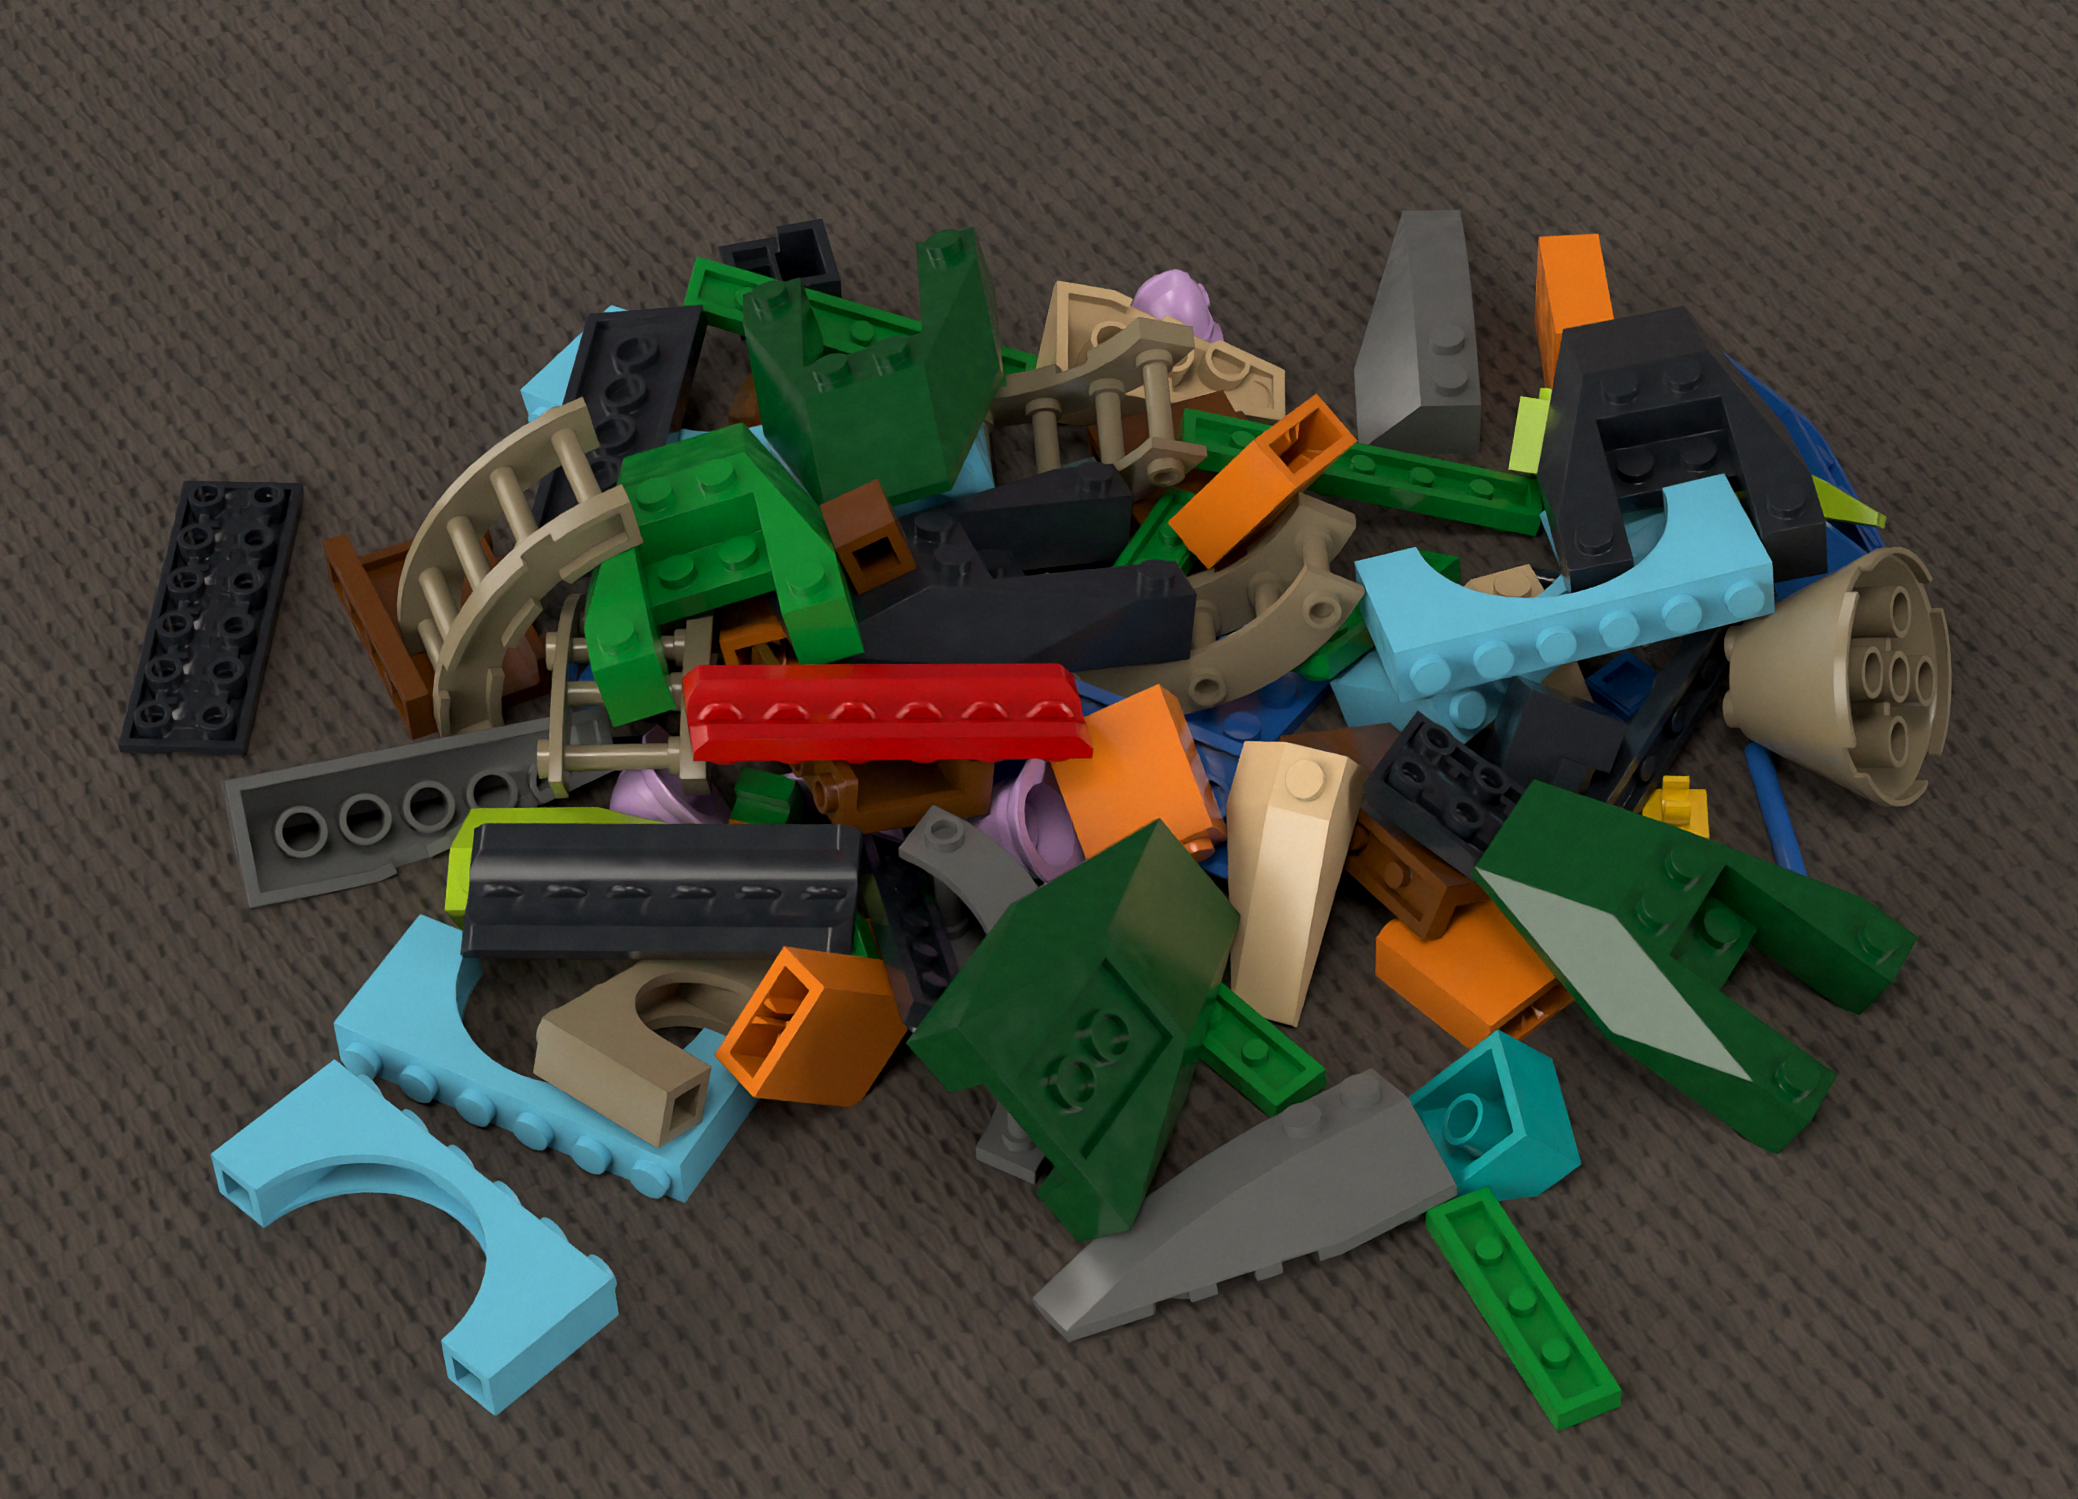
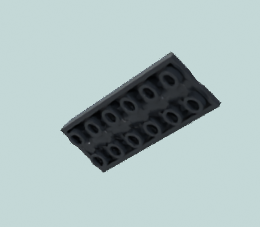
[118,481,304,755]
[1363,710,1526,886]
[460,823,863,961]

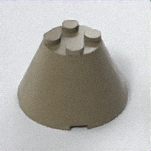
[1723,547,1952,807]

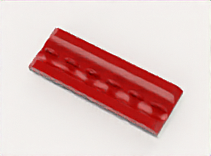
[682,664,1093,765]

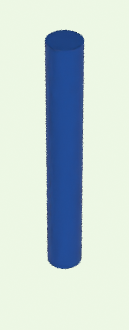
[1744,742,1808,877]

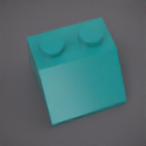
[1408,1030,1581,1204]

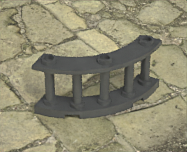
[899,805,1050,1185]

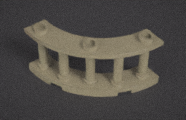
[983,317,1207,503]
[397,397,643,738]
[1045,491,1365,715]
[537,594,724,798]

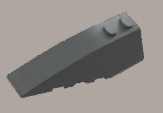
[1354,210,1481,454]
[220,706,614,908]
[1032,1068,1458,1342]

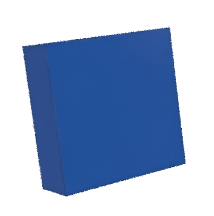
[1585,650,1658,722]

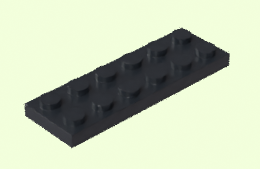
[532,305,708,577]

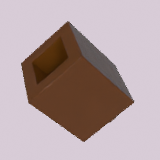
[819,479,918,595]

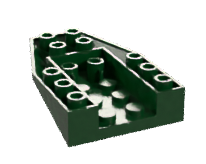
[906,818,1241,1242]

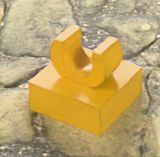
[1641,776,1709,839]

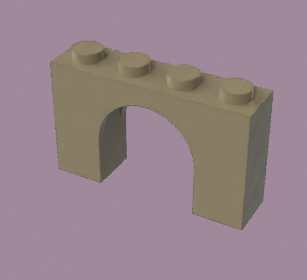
[533,959,774,1149]

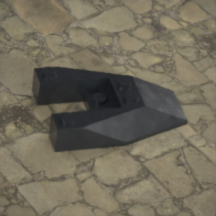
[1537,306,1828,594]
[766,462,1197,672]

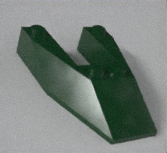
[743,227,1004,507]
[1470,779,1918,1155]

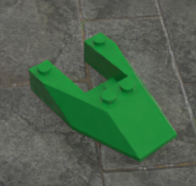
[584,422,864,727]

